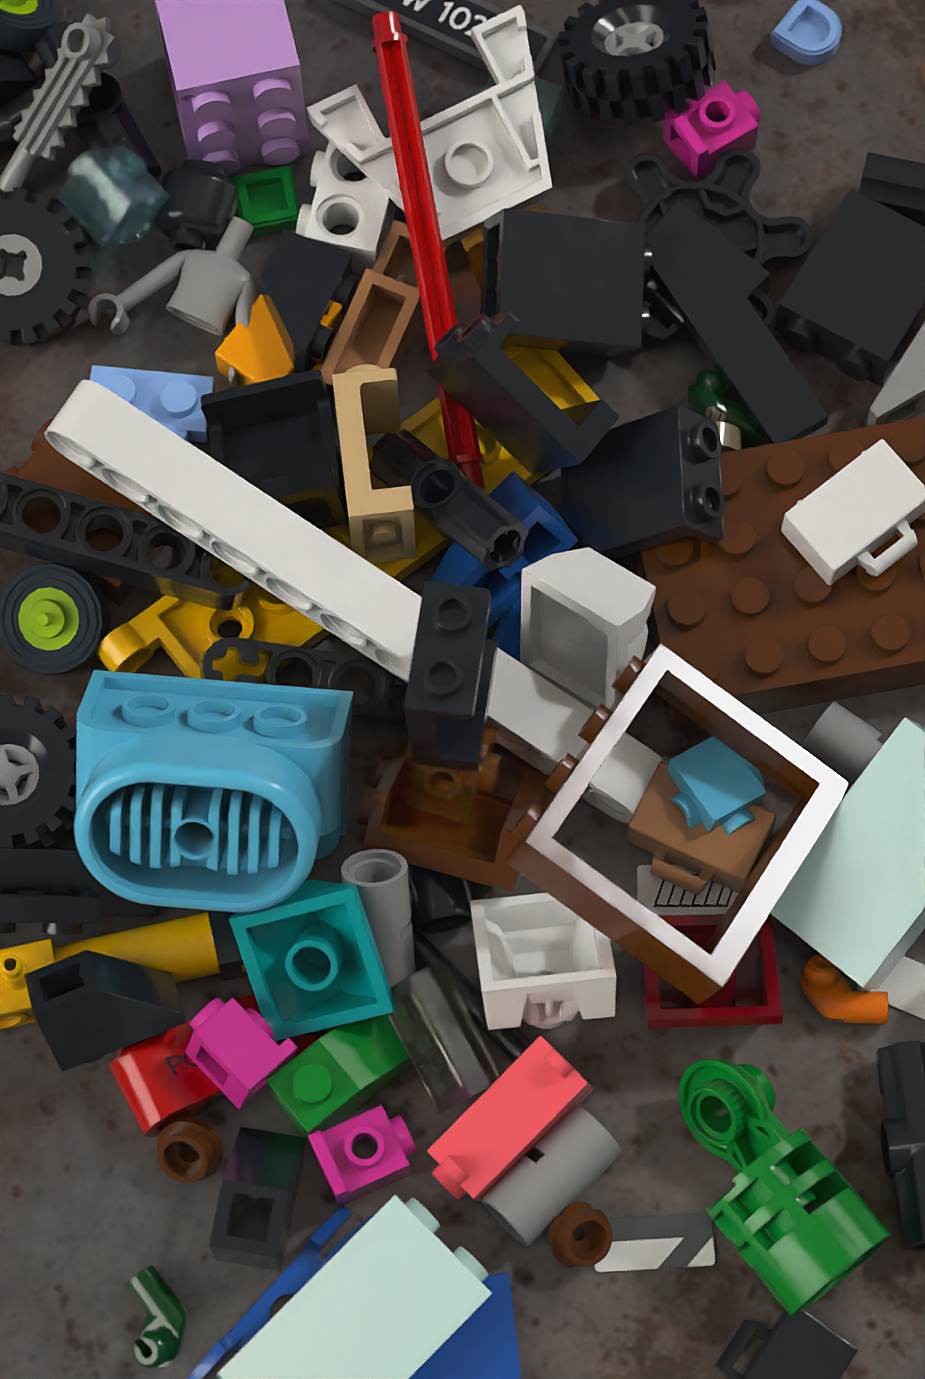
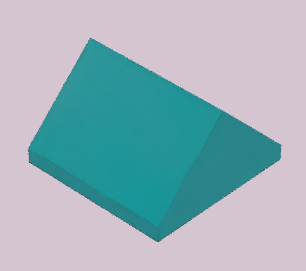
[229,880,397,1041]

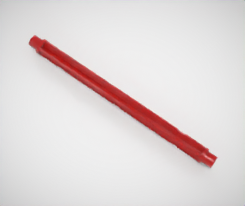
[371,11,485,490]

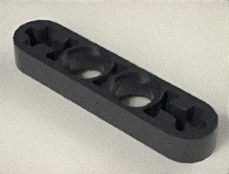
[199,637,408,725]

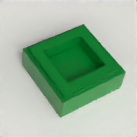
[231,165,300,239]

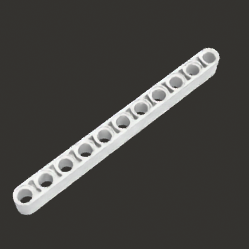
[44,379,666,824]

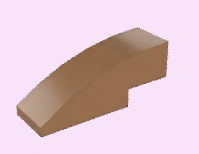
[321,220,454,388]

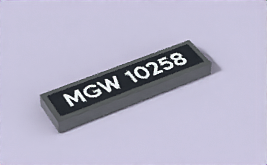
[334,0,559,85]

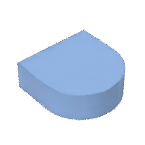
[769,0,842,65]

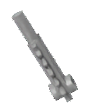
[0,13,121,192]

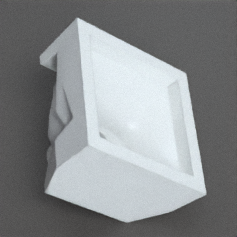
[520,547,656,711]
[470,893,616,1030]

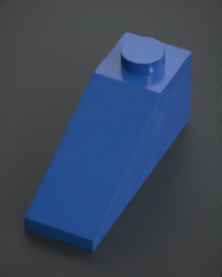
[421,471,578,630]

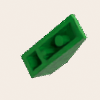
[266,972,465,1145]

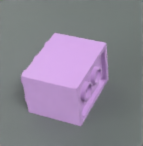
[154,0,310,176]

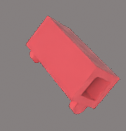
[427,1036,595,1202]

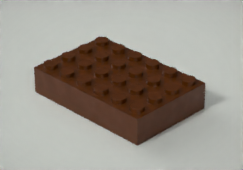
[632,417,925,731]

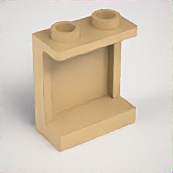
[332,364,416,563]

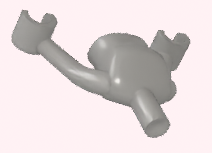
[87,217,259,387]

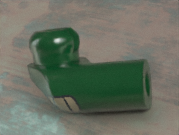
[687,369,762,448]
[126,1265,188,1368]

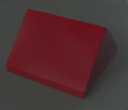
[641,913,783,1029]

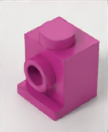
[663,80,761,182]
[185,997,298,1110]
[308,1105,417,1208]

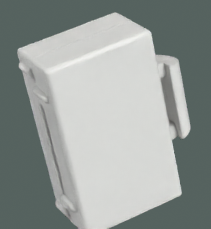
[781,439,925,585]

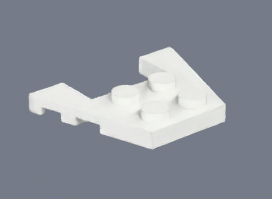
[307,5,552,248]

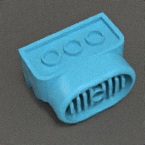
[74,670,353,913]

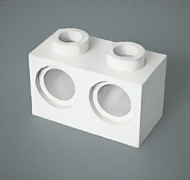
[296,141,396,275]

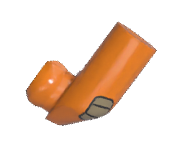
[799,954,888,1025]

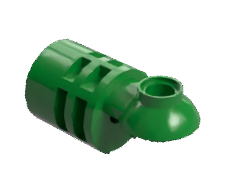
[678,1059,891,1318]

